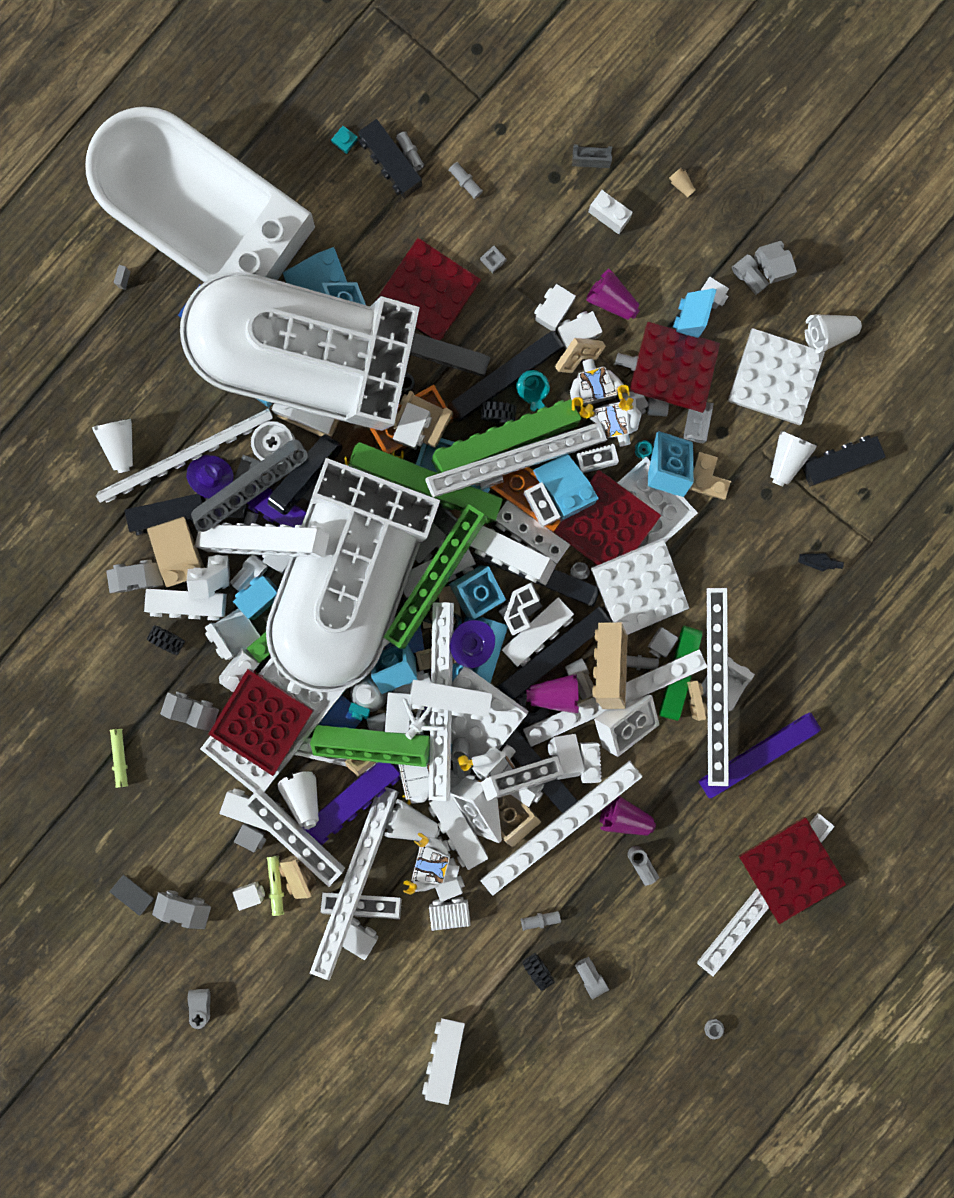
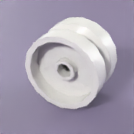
[251,422,296,465]

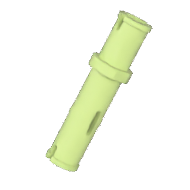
[110,729,128,788]
[267,855,284,916]

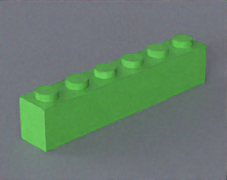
[310,725,430,767]

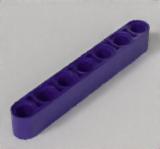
[698,712,821,798]

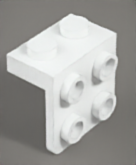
[205,608,260,660]
[702,657,755,711]

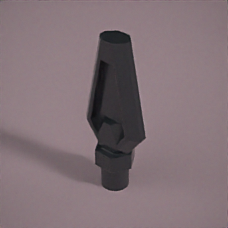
[798,553,844,572]

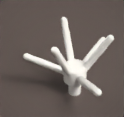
[403,698,445,740]

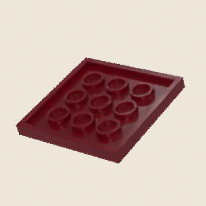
[376,238,481,341]
[629,322,720,413]
[553,470,662,565]
[208,669,314,776]
[738,817,846,924]

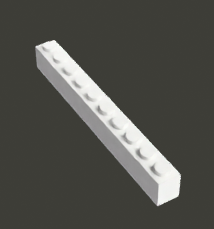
[707,588,729,786]

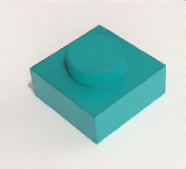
[331,126,358,154]
[349,702,370,720]

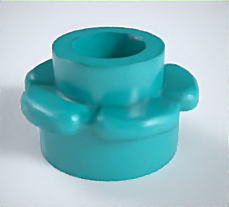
[635,440,653,459]

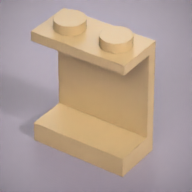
[393,391,453,449]

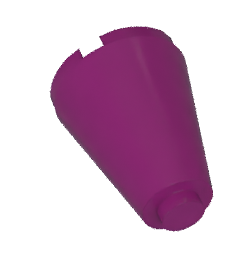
[586,268,640,320]
[527,674,579,714]
[600,795,656,836]

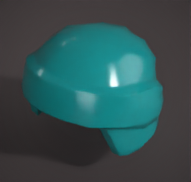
[517,370,550,412]

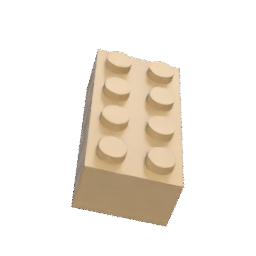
[593,622,628,709]

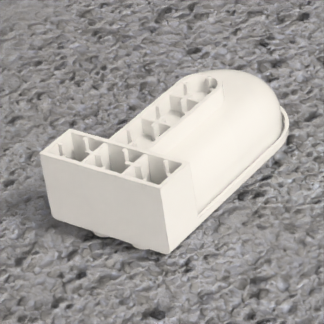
[86,107,315,282]
[180,272,420,431]
[266,458,440,692]

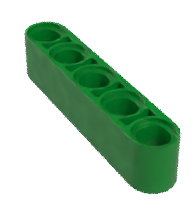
[659,626,703,721]

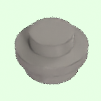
[570,562,590,580]
[704,1019,724,1039]

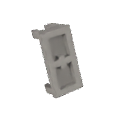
[683,403,714,444]

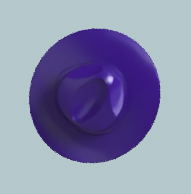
[187,455,233,499]
[450,620,495,668]

